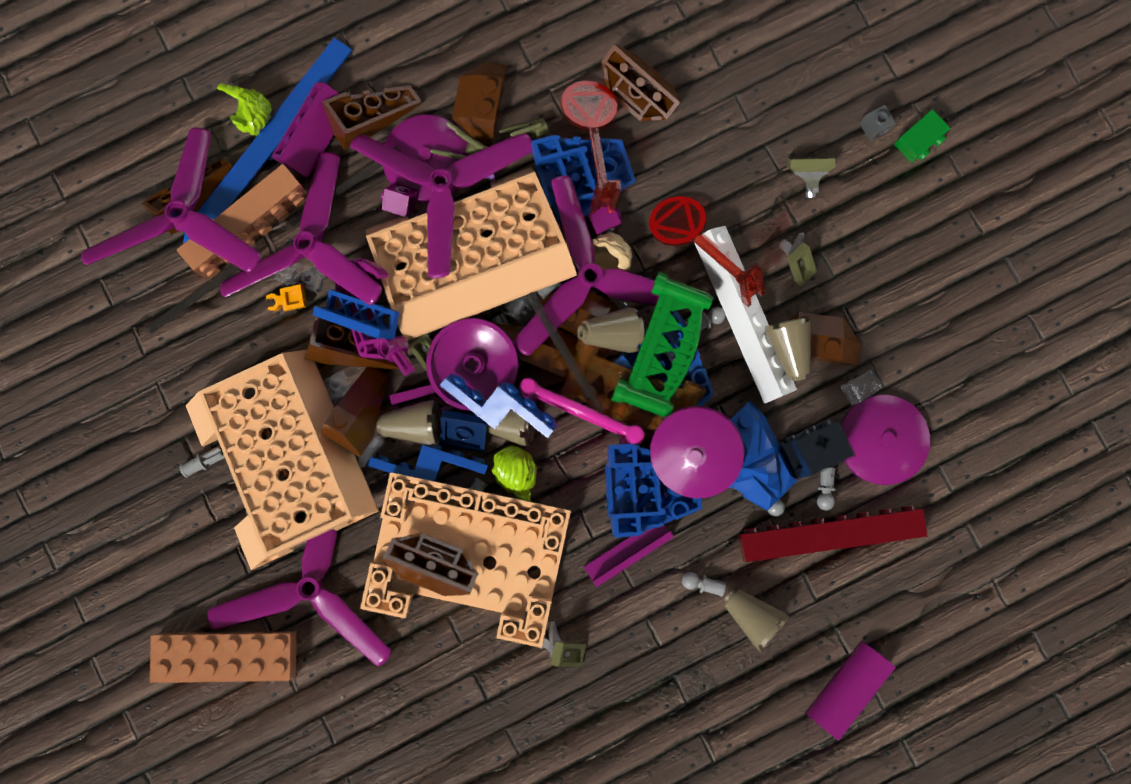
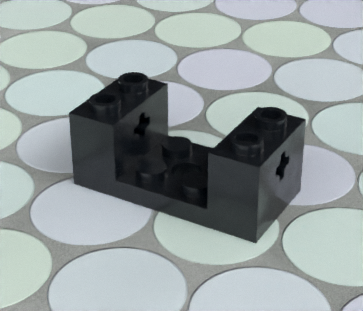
[780,419,856,478]

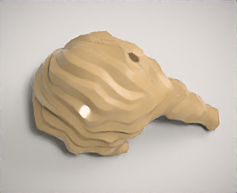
[571,232,632,271]

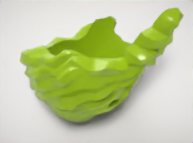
[217,83,272,136]
[492,446,537,502]

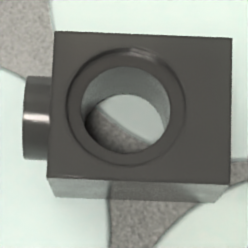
[860,105,896,142]

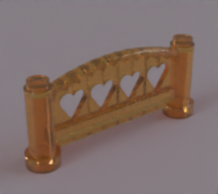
[561,339,706,430]

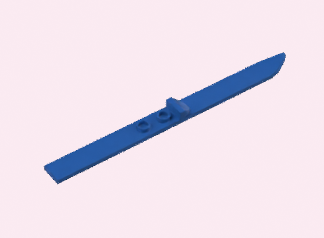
[183,38,352,244]

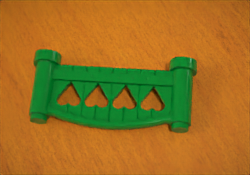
[611,272,713,417]

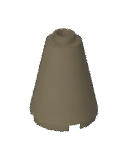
[577,307,644,353]
[765,316,811,381]
[377,400,441,445]
[473,409,536,446]
[724,589,789,652]

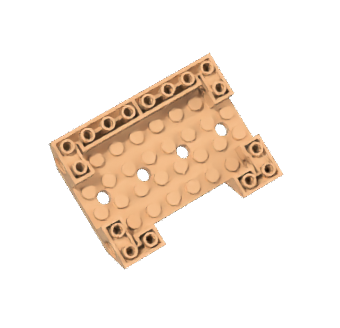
[366,167,577,341]
[186,350,379,570]
[360,472,570,648]

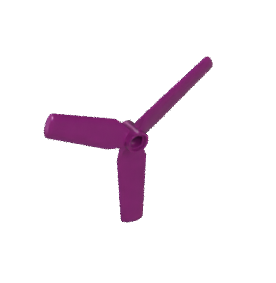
[81,127,261,273]
[350,133,532,279]
[220,152,381,305]
[513,175,684,356]
[208,529,391,666]

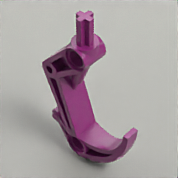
[335,258,415,376]

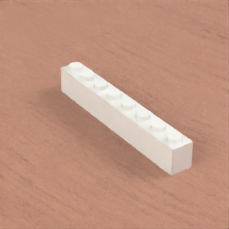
[693,226,797,404]

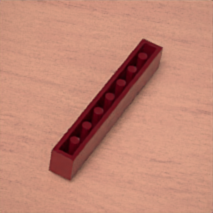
[738,505,928,562]

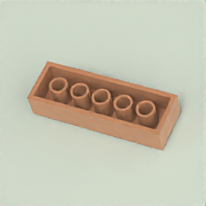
[177,164,308,279]
[150,631,297,683]

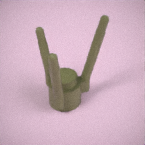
[498,118,549,166]
[430,121,488,159]

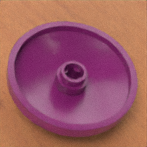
[383,115,468,203]
[426,318,519,410]
[841,395,930,485]
[650,406,744,498]

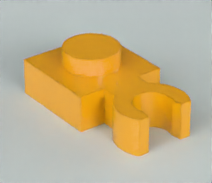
[266,284,308,311]

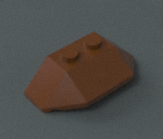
[601,44,681,121]
[452,62,508,147]
[536,291,617,353]
[789,312,861,367]
[383,533,479,596]

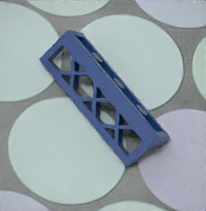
[313,289,400,339]

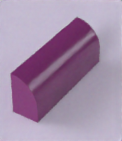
[271,82,339,178]
[805,641,896,741]

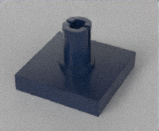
[440,409,488,453]

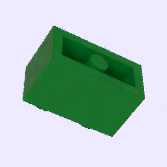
[894,109,951,163]

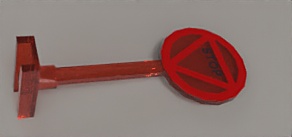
[561,81,621,214]
[649,196,765,307]

